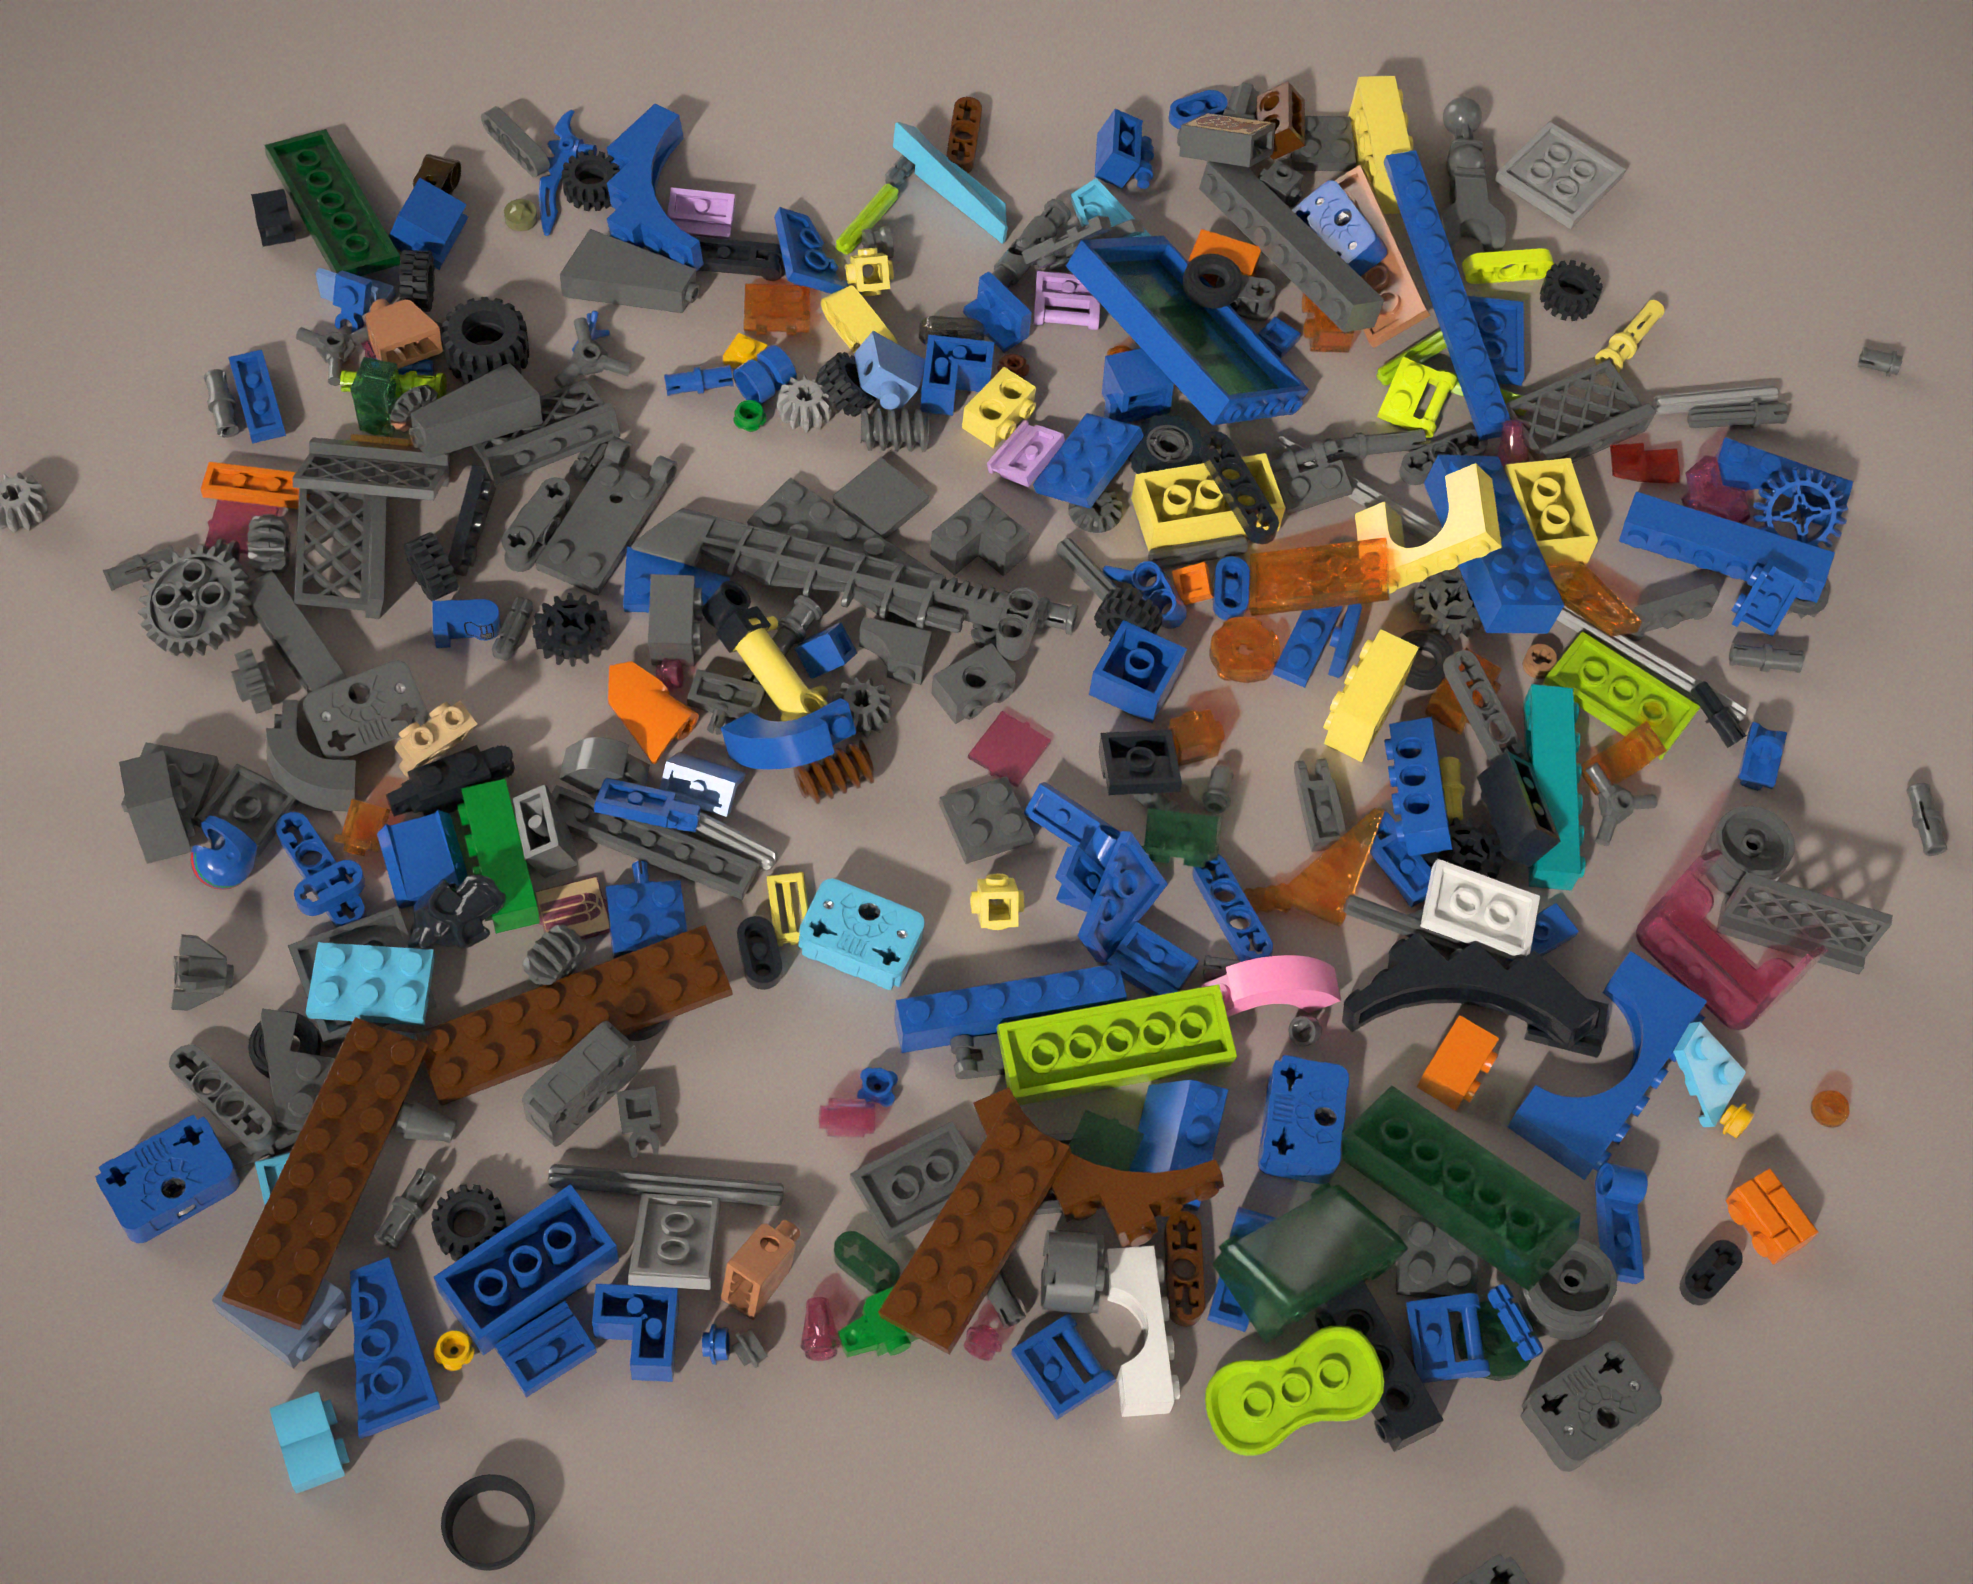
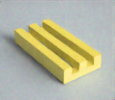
[766,872,809,947]

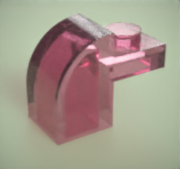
[1681,455,1751,524]

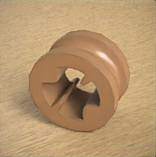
[1522,644,1557,679]

